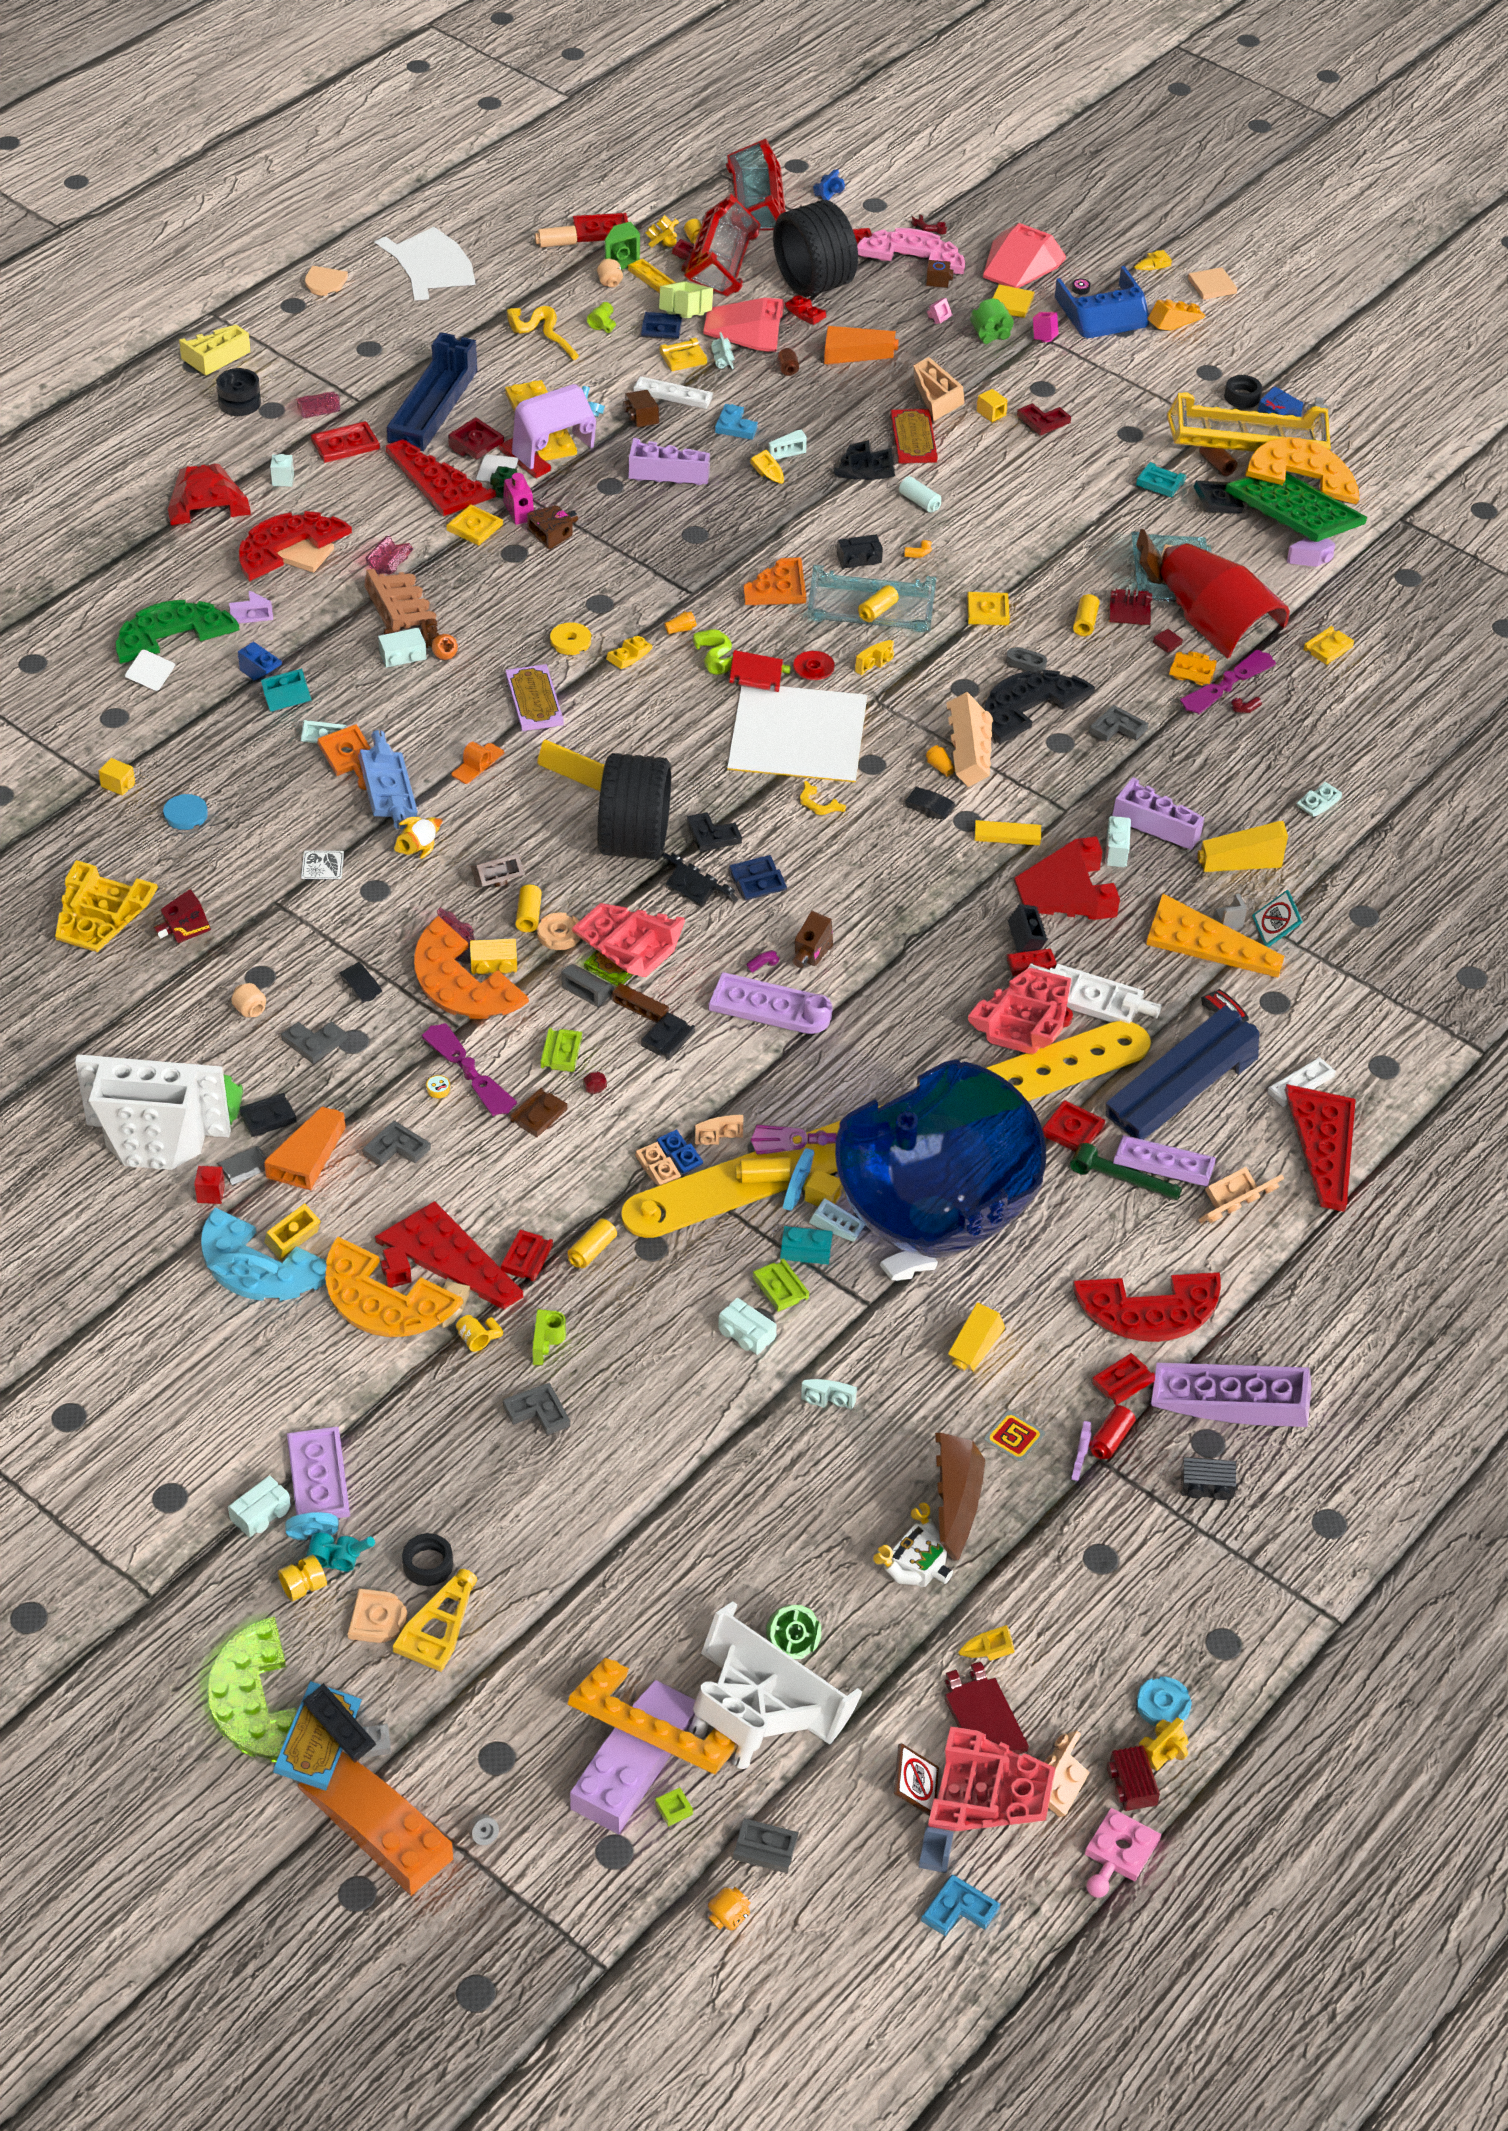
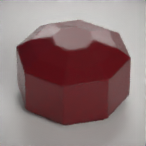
[583,1071,607,1095]

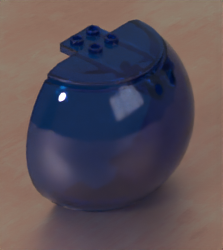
[835,1059,1046,1258]

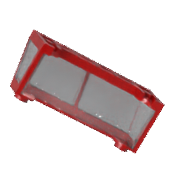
[684,194,761,296]

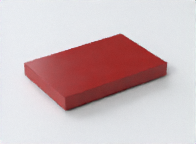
[573,213,628,242]
[311,421,380,463]

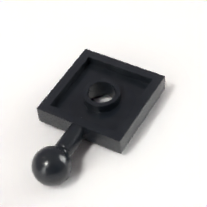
[1193,480,1246,514]

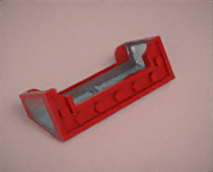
[726,138,786,230]

